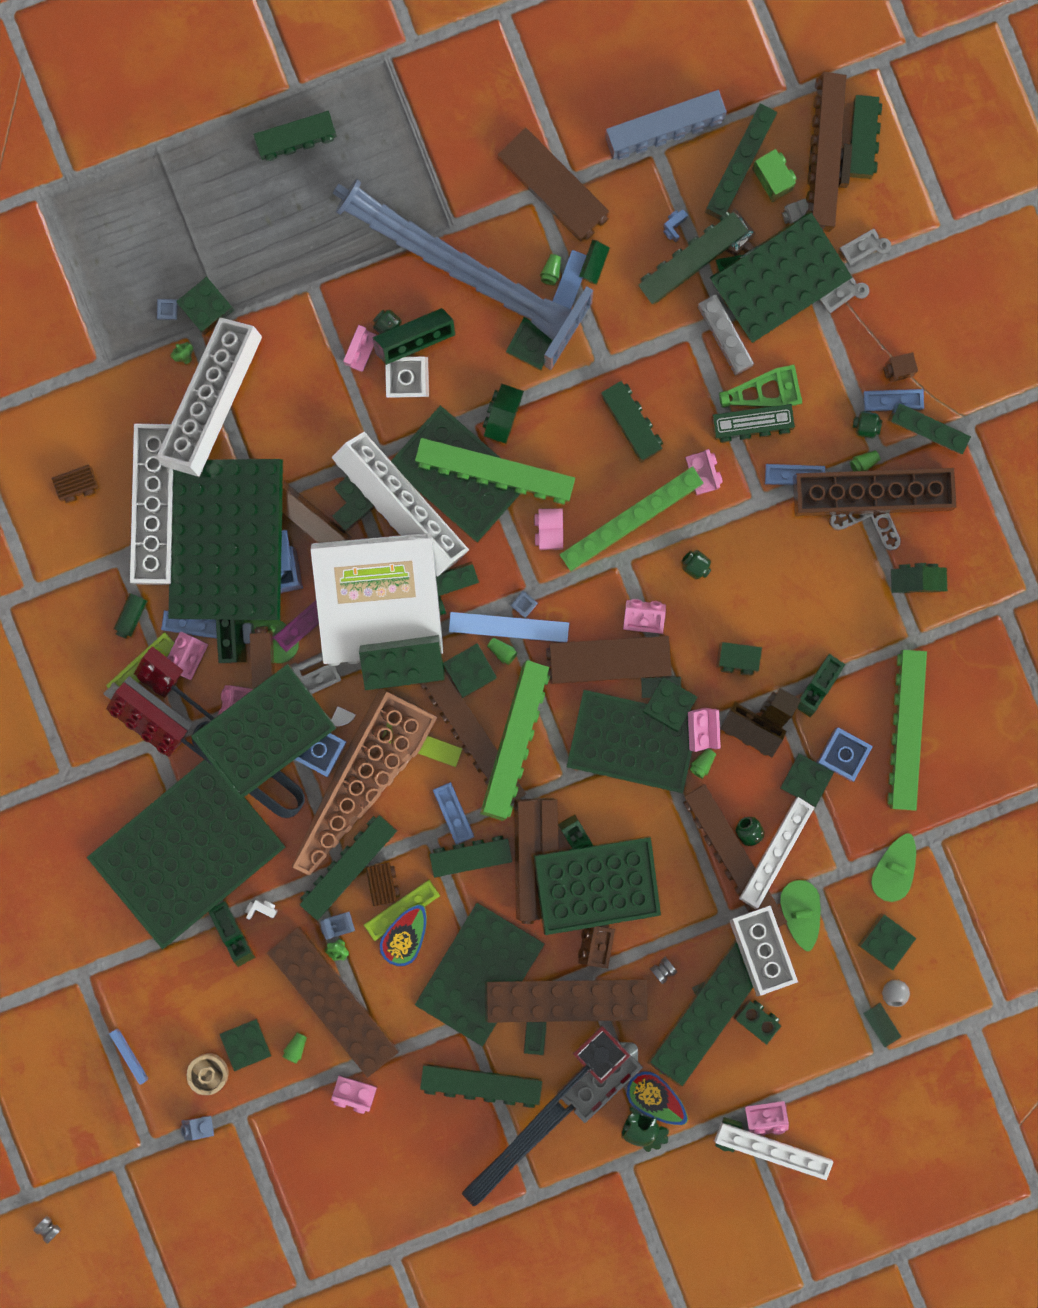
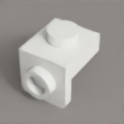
[245,900,278,920]

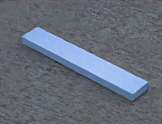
[449,612,569,643]

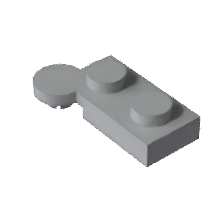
[839,229,891,266]
[819,275,869,314]

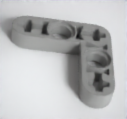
[830,513,901,551]

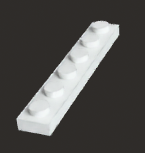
[739,797,815,909]
[714,1123,833,1180]

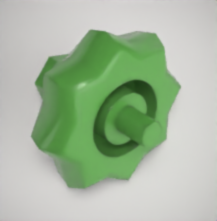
[170,342,193,364]
[325,939,349,961]

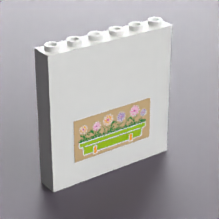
[311,533,443,666]

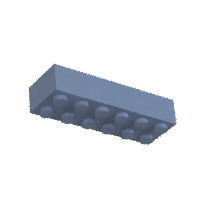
[605,90,727,160]

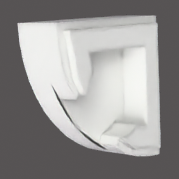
[331,707,356,726]

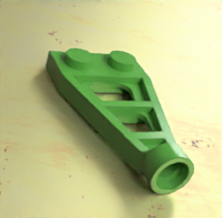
[719,365,802,408]

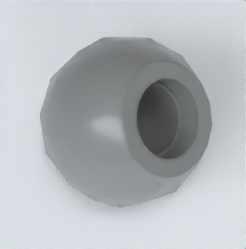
[882,979,910,1007]

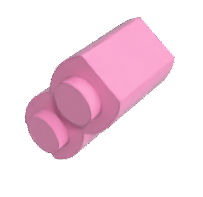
[535,509,563,550]

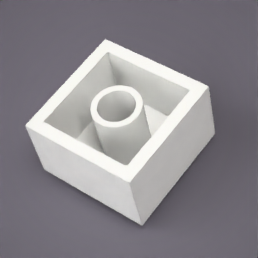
[386,357,429,398]

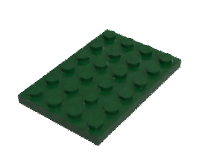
[710,211,853,343]
[391,405,520,543]
[191,664,337,800]
[566,690,692,793]
[533,836,661,935]
[415,903,545,1047]

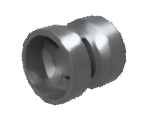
[650,956,677,984]
[33,1216,61,1244]

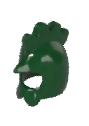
[621,1107,669,1152]

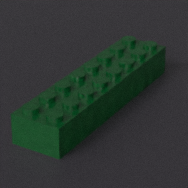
[647,939,753,1087]

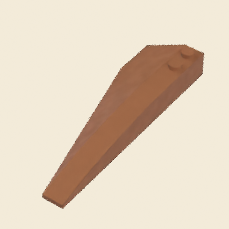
[292,688,437,876]

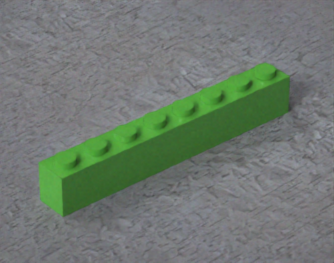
[415,438,575,505]
[559,466,704,572]
[887,650,927,811]
[480,660,550,821]

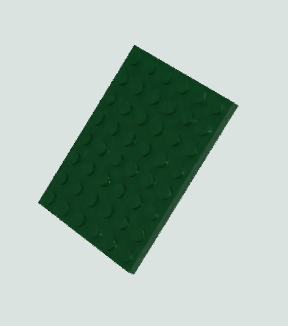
[168,459,283,620]
[86,760,286,950]

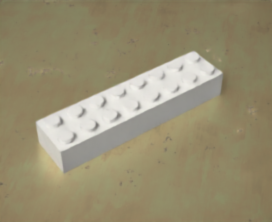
[157,317,262,477]
[130,424,173,585]
[331,432,469,577]

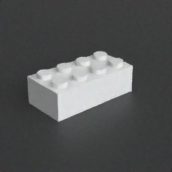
[729,906,798,996]

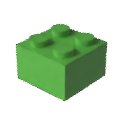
[752,149,797,202]

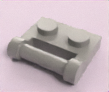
[291,650,341,694]

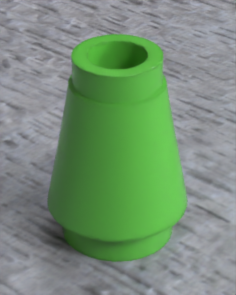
[540,254,561,285]
[850,450,881,471]
[487,638,518,665]
[690,748,716,779]
[282,1033,307,1064]

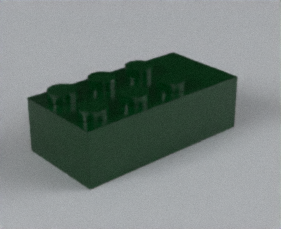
[359,635,445,690]

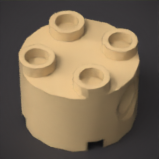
[187,1053,229,1095]

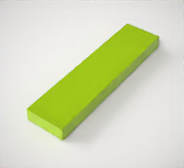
[106,632,175,688]
[382,723,463,767]
[364,880,440,941]

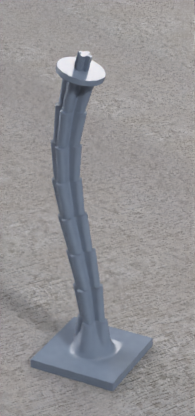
[332,179,593,370]

